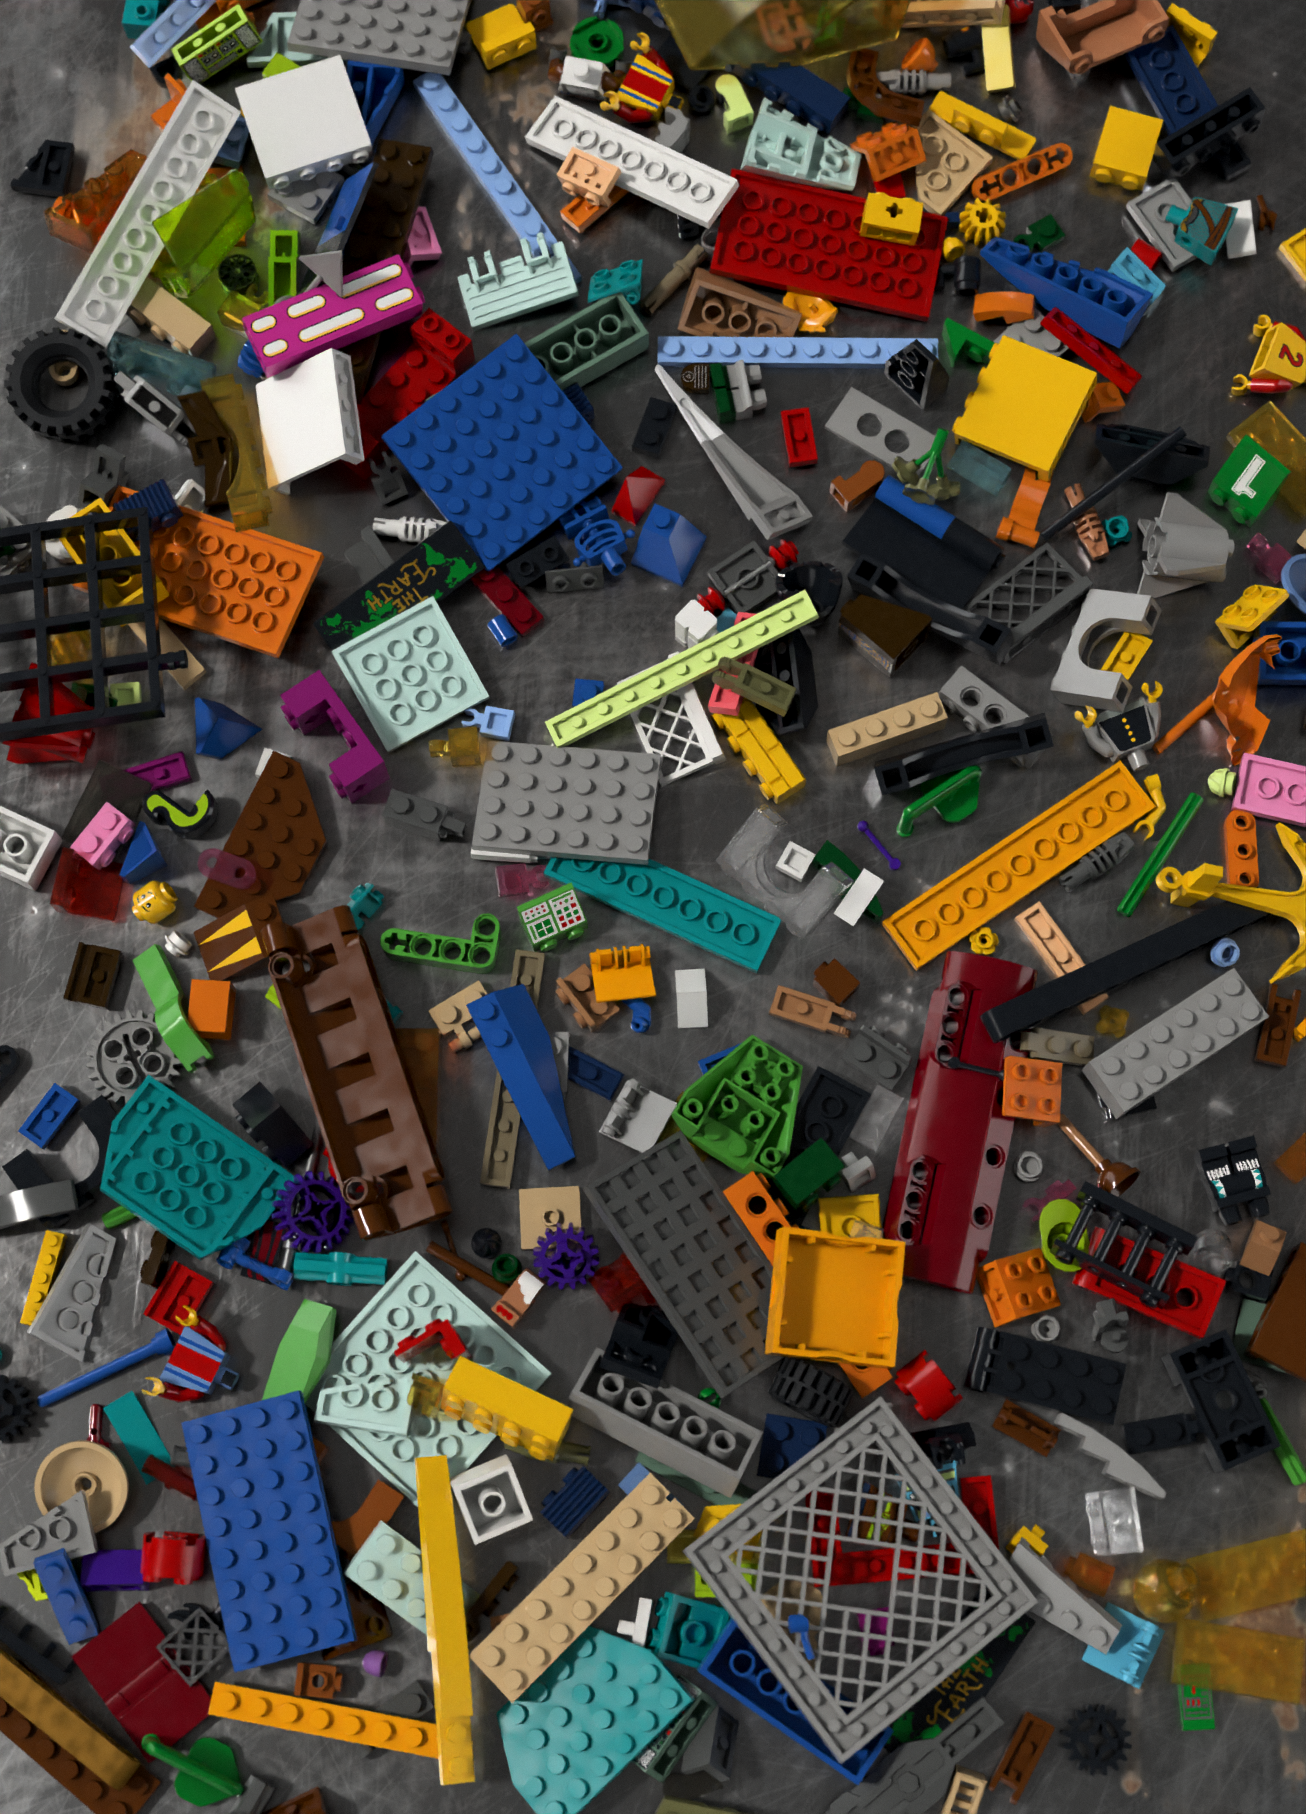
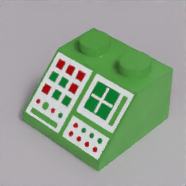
[517,883,588,952]

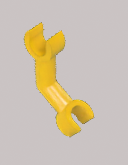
[1133,774,1166,841]

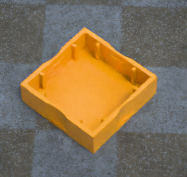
[765,1227,905,1369]

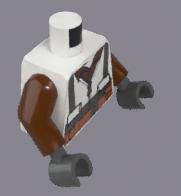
[548,46,632,103]

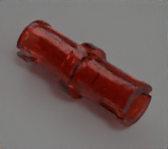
[141,1454,197,1502]

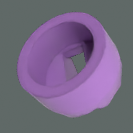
[363,1650,388,1678]

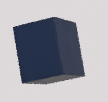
[944,212,959,229]

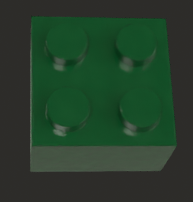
[771,1138,845,1213]

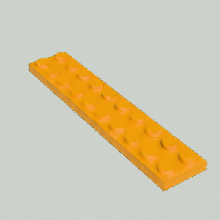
[882,760,1156,971]

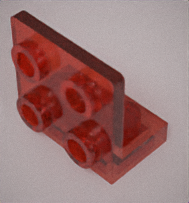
[50,847,124,922]

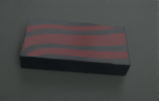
[240,1220,286,1285]

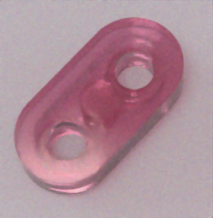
[198,848,256,889]

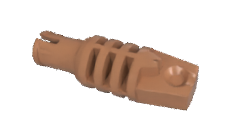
[1064,483,1109,561]

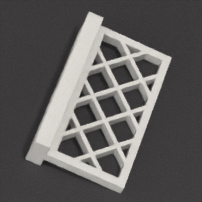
[617,651,727,786]

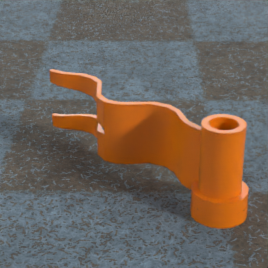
[995,466,1053,548]

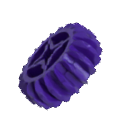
[272,1171,354,1254]

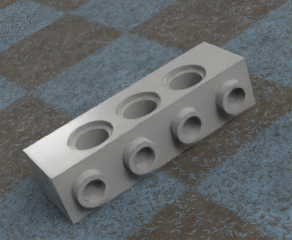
[939,665,1054,769]

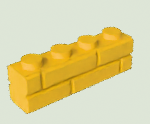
[710,697,806,804]

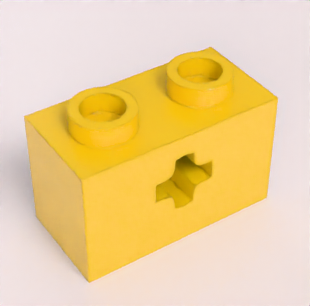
[860,192,924,246]

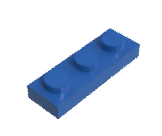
[33,1548,100,1645]

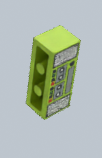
[171,4,263,84]

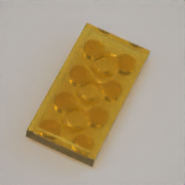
[1226,401,1306,520]
[1185,1528,1306,1622]
[1171,1618,1305,1705]

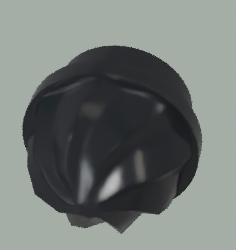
[471,1228,502,1259]

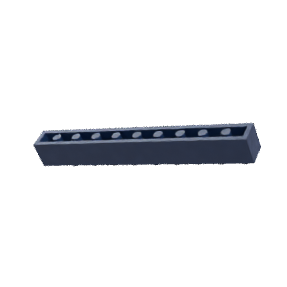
[623,0,850,135]

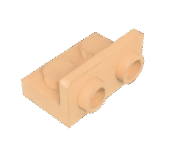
[556,147,622,208]

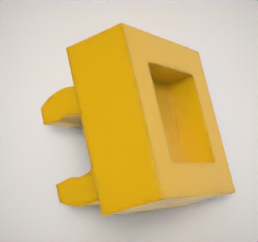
[1005,1524,1049,1557]

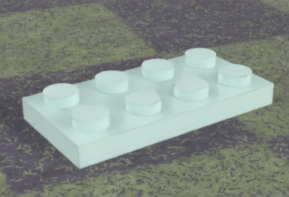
[343,1520,480,1635]

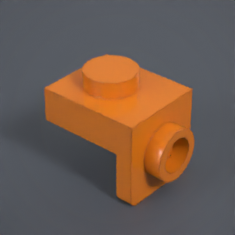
[1081,382,1126,422]

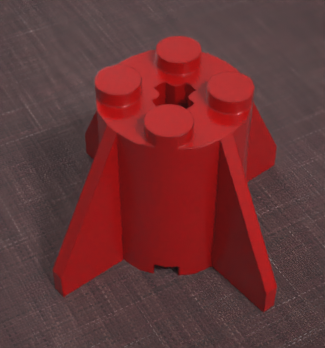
[2,663,96,764]

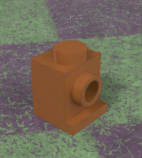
[516,0,554,32]
[294,1662,344,1699]

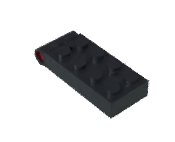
[963,1327,1127,1426]

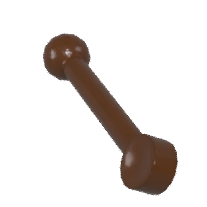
[440,1220,467,1281]

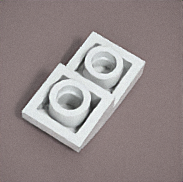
[1225,200,1257,259]

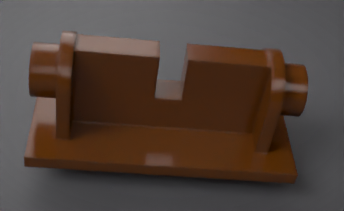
[992,1399,1061,1457]

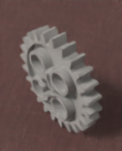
[86,1010,183,1105]

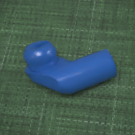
[622,998,651,1033]

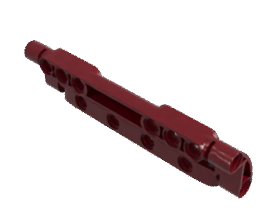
[882,951,1038,1294]

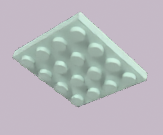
[331,596,490,753]

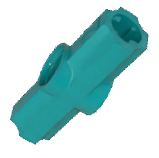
[293,1252,388,1286]

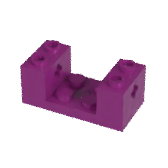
[280,670,390,804]

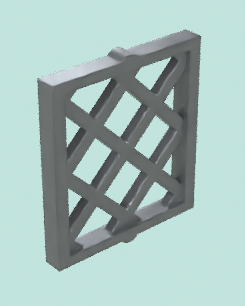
[156,1607,230,1687]

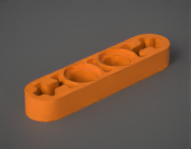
[971,143,1073,202]

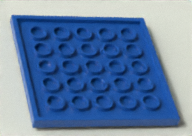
[381,333,623,573]

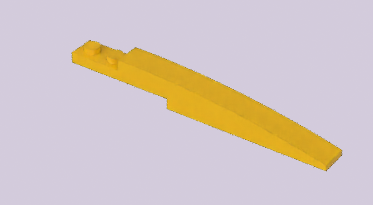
[415,1455,475,1785]

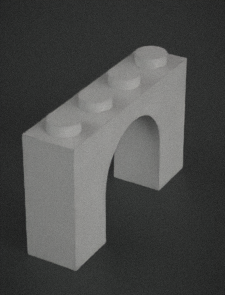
[1050,588,1162,712]

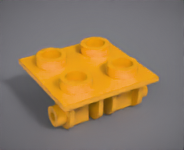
[589,944,656,1003]

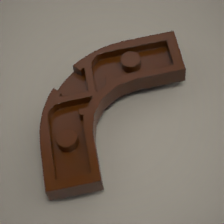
[846,45,925,127]

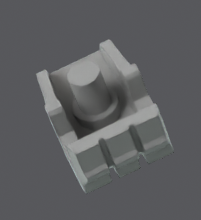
[655,107,690,153]

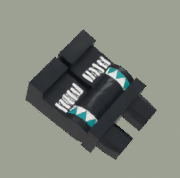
[1193,1135,1271,1227]

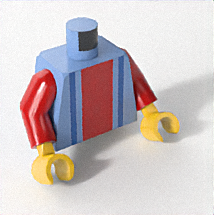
[142,1305,240,1402]

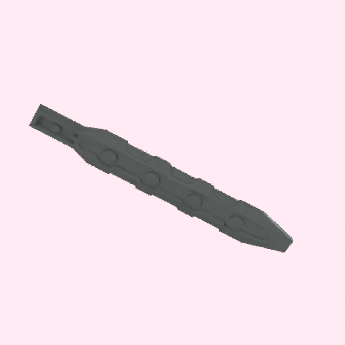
[824,1696,1004,1814]

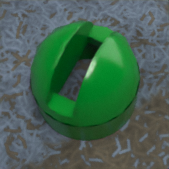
[697,1387,722,1409]

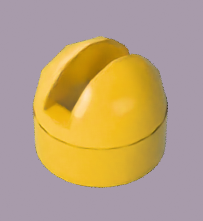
[942,237,966,262]

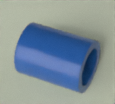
[487,614,518,647]

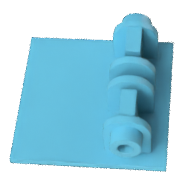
[1081,1602,1165,1689]

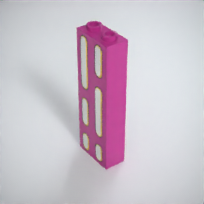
[242,254,425,378]

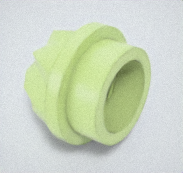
[1208,768,1237,797]

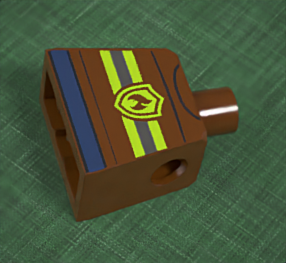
[845,1481,920,1544]

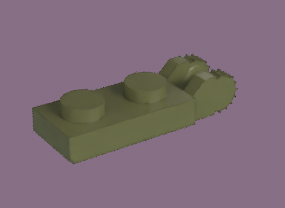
[711,656,797,717]

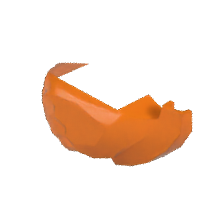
[1212,634,1282,766]

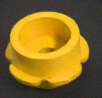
[969,927,999,956]

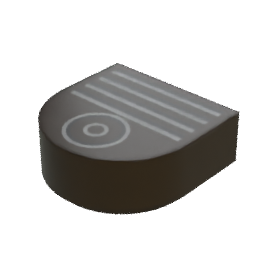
[681,364,709,394]

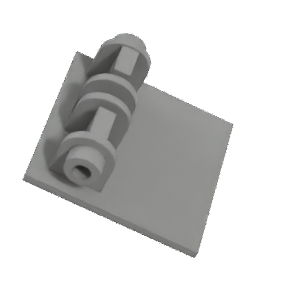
[599,1079,678,1153]

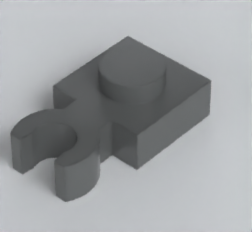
[368,451,408,505]

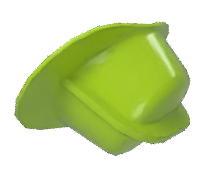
[1039,1199,1090,1272]

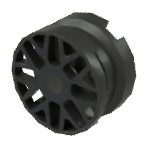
[218,254,260,299]

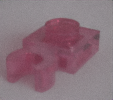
[495,863,549,898]

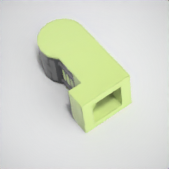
[715,74,753,134]

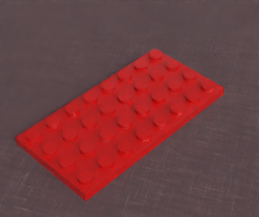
[709,168,948,322]

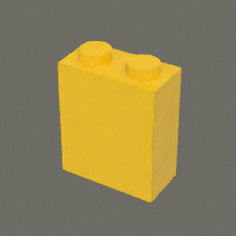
[1089,106,1163,191]

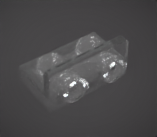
[1086,1488,1144,1557]

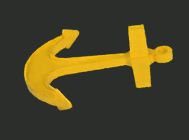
[1156,822,1306,984]

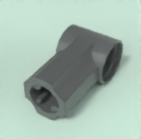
[228,1774,275,1814]

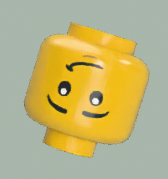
[132,880,177,924]

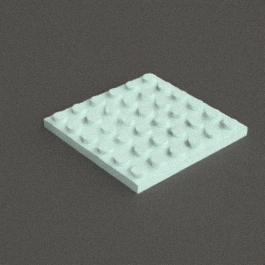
[305,1251,552,1507]

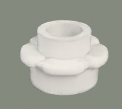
[165,930,192,957]

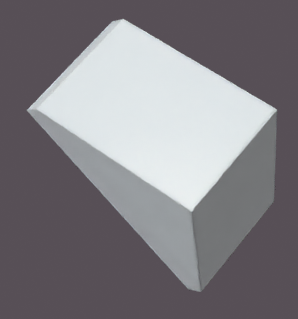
[675,969,708,1029]

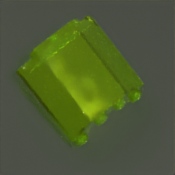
[149,169,256,298]

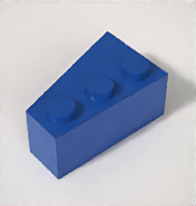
[346,60,405,145]

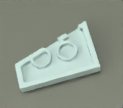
[314,1373,418,1437]

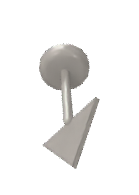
[274,250,343,305]

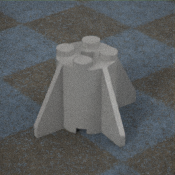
[1137,492,1234,599]

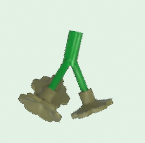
[892,428,961,505]

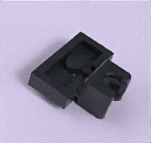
[909,1422,976,1470]

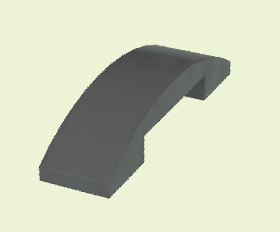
[0,1179,79,1232]

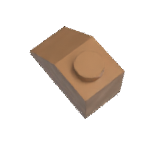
[1240,1219,1287,1276]

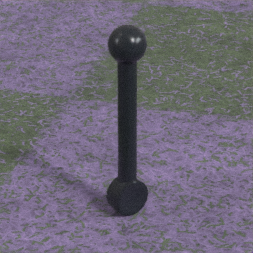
[948,1057,1004,1081]

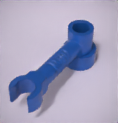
[216,1237,293,1290]

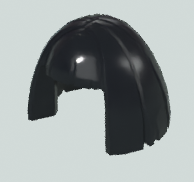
[775,561,843,626]

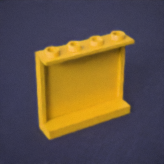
[952,335,1097,482]

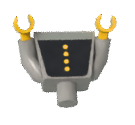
[1074,680,1163,772]

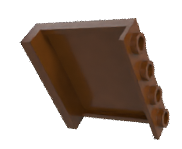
[1243,1242,1306,1382]

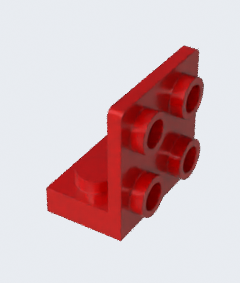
[394,1318,472,1363]

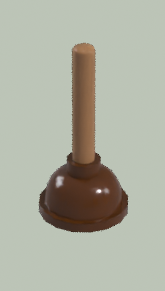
[1057,1113,1140,1197]

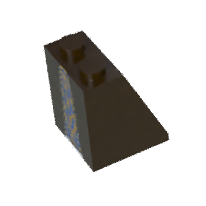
[838,594,933,678]

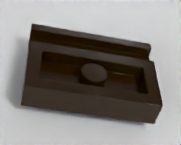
[63,942,123,1010]

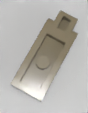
[1020,1028,1095,1067]

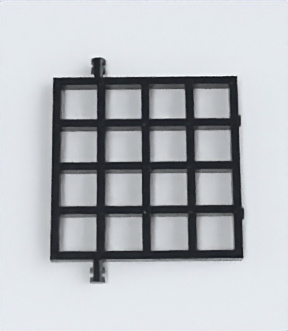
[0,507,188,742]

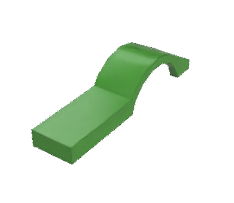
[132,944,215,1073]

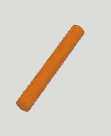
[1152,691,1215,755]

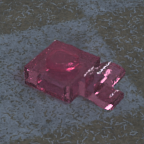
[1246,533,1292,584]
[1021,1179,1077,1222]

